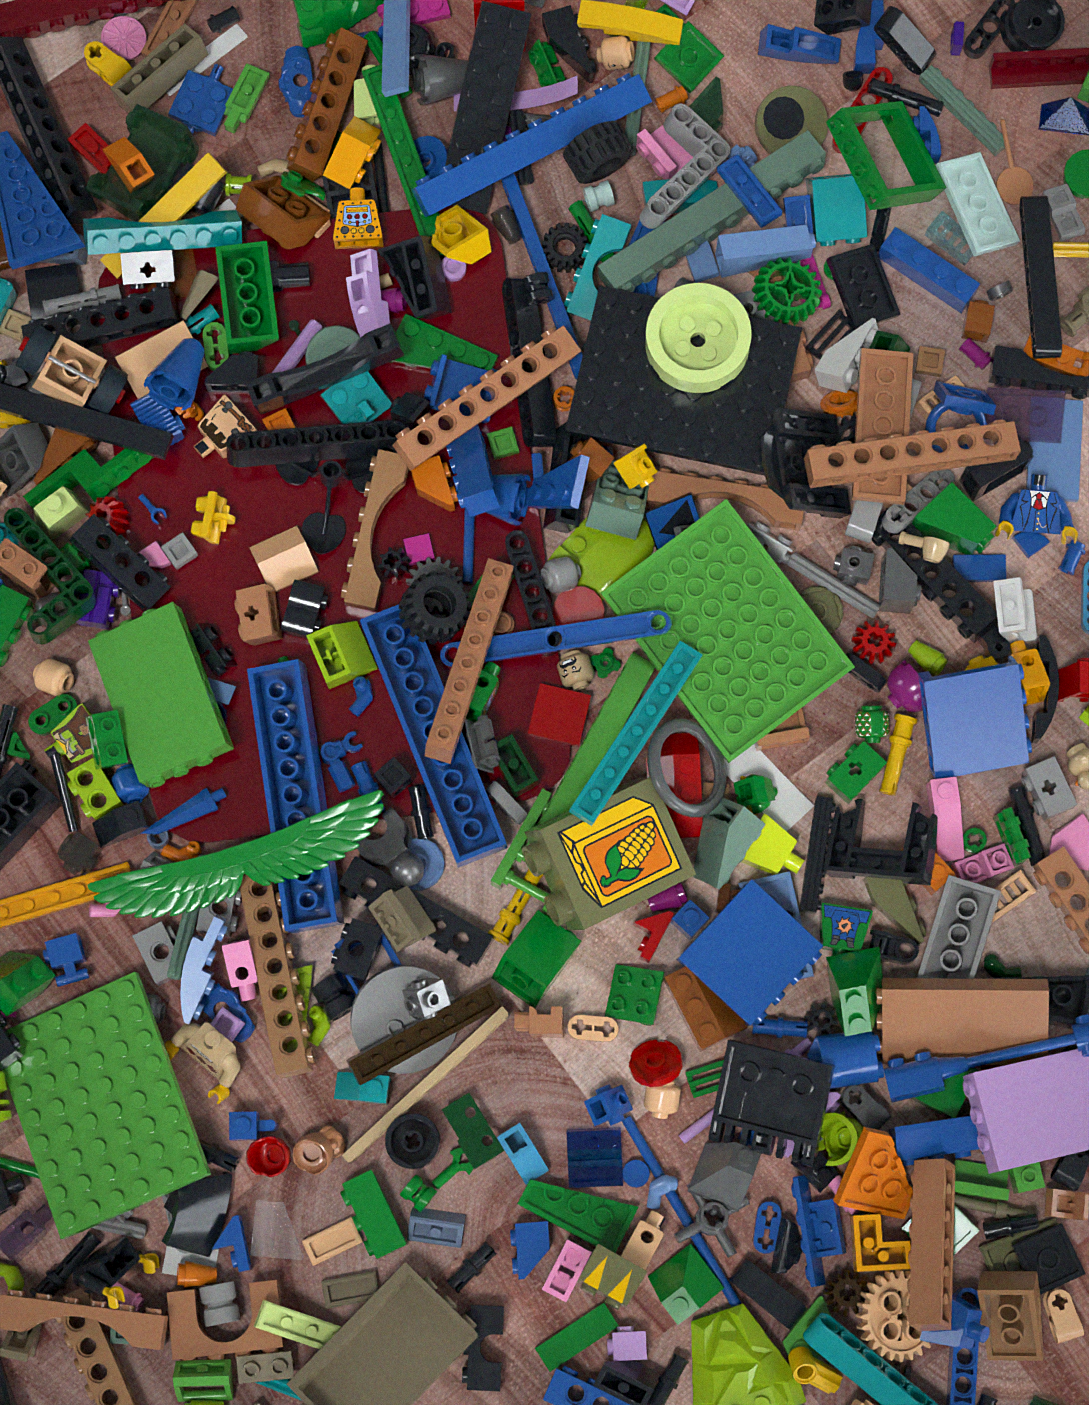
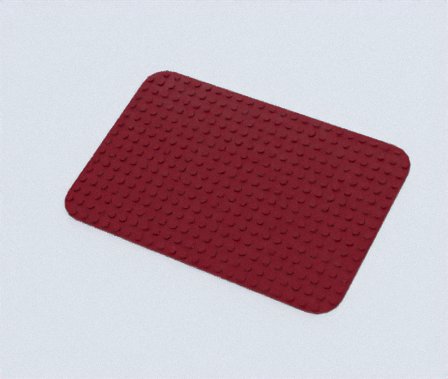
[98,206,570,843]

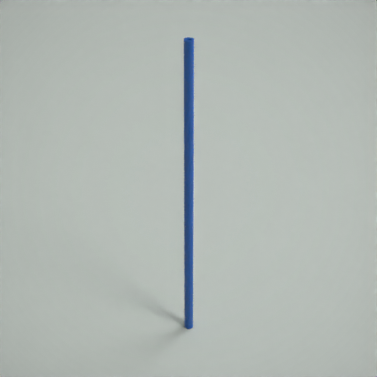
[622,1115,802,1405]

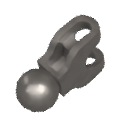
[357,807,424,886]

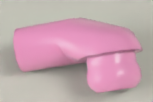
[89,902,121,917]

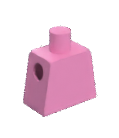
[222,938,258,1001]

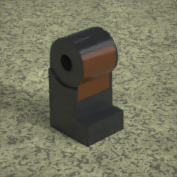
[968,626,1010,662]

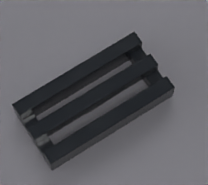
[806,309,853,360]

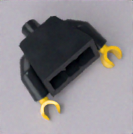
[72,1236,159,1309]

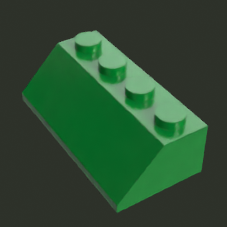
[216,241,279,354]

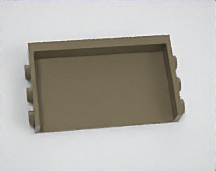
[287,1262,478,1405]

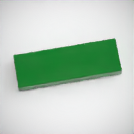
[535,1303,619,1372]

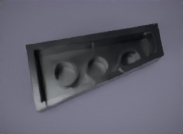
[982,975,1089,1029]

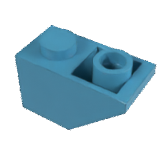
[497,1123,549,1185]

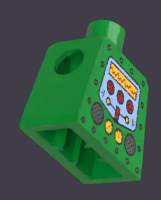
[465,662,501,722]

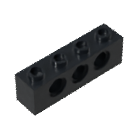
[543,422,589,533]
[69,514,170,612]

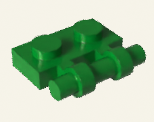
[993,807,1031,867]

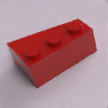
[1057,658,1089,702]

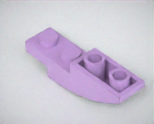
[346,249,390,337]

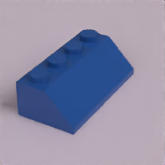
[888,1116,983,1166]

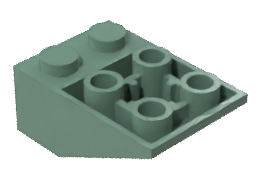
[585,460,649,540]
[693,798,766,890]

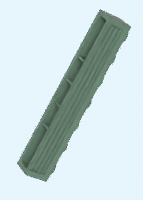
[919,65,1005,157]

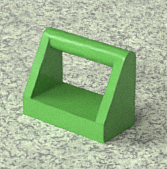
[173,1359,234,1402]

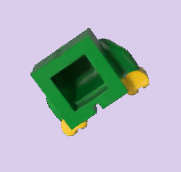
[733,774,778,816]

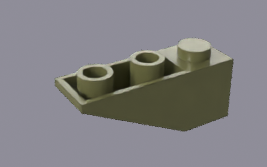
[863,877,926,946]

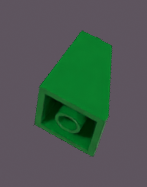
[912,482,997,555]
[492,910,581,1008]
[826,947,883,1036]

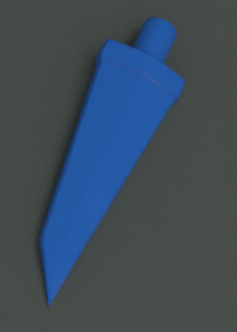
[140,788,227,834]

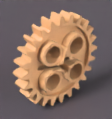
[855,1270,931,1362]

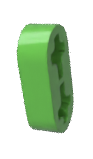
[203,322,230,371]

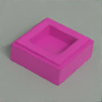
[403,533,435,566]

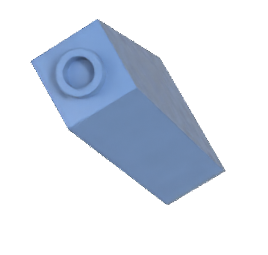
[715,225,816,278]

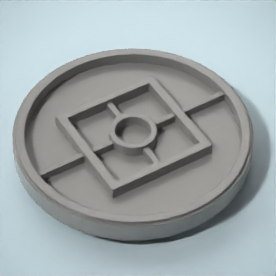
[350,965,456,1074]

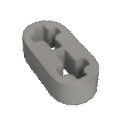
[485,781,528,825]

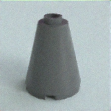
[412,54,468,105]

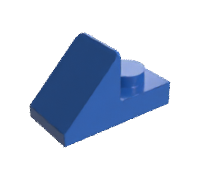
[783,195,813,233]
[212,1215,252,1272]

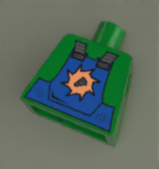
[819,903,873,956]

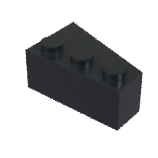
[378,235,452,320]

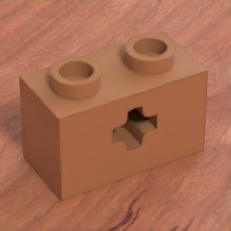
[235,584,282,646]

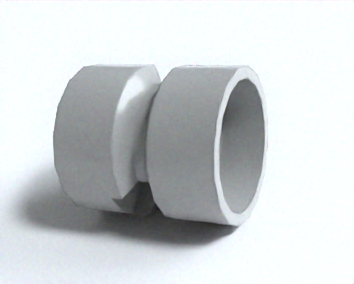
[199,1281,241,1327]

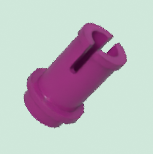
[959,338,992,370]

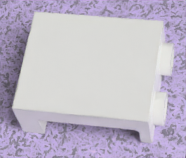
[993,577,1038,643]

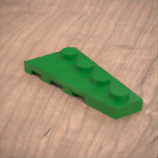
[390,314,498,371]

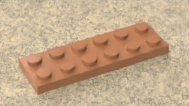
[851,348,913,505]

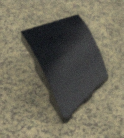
[162,1171,232,1257]

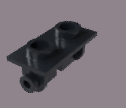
[191,623,238,676]

